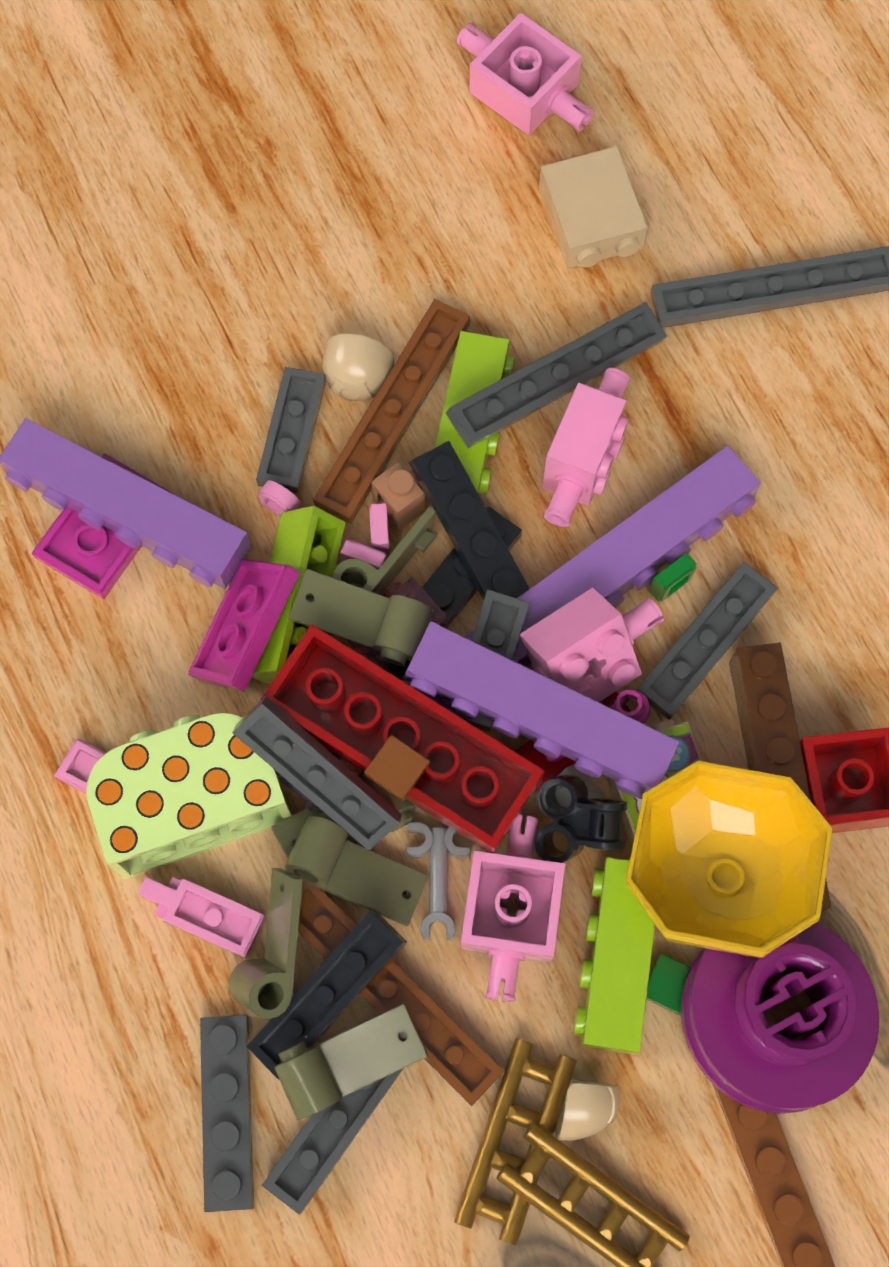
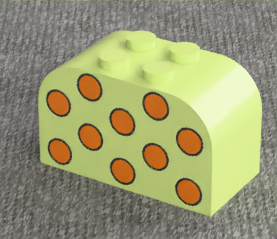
[86,713,292,879]

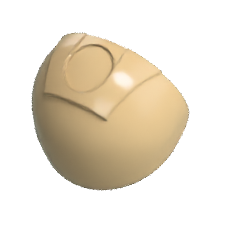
[322,334,394,401]
[556,1079,620,1141]

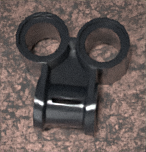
[535,774,627,863]

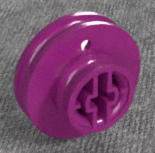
[681,923,879,1114]

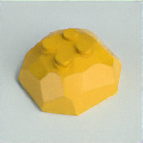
[626,761,833,958]

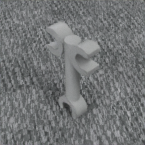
[407,822,470,940]

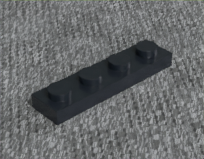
[409,441,530,601]
[246,909,407,1080]

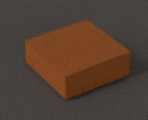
[364,735,430,802]

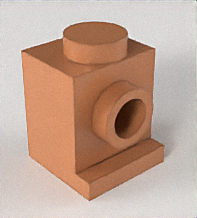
[371,462,432,531]

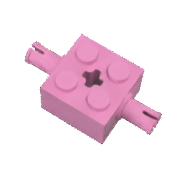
[457,12,594,136]
[542,368,630,527]
[519,587,664,702]
[461,815,565,1002]

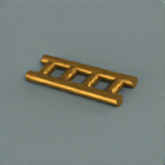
[454,1038,577,1246]
[496,1122,690,1267]

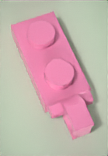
[138,877,266,959]

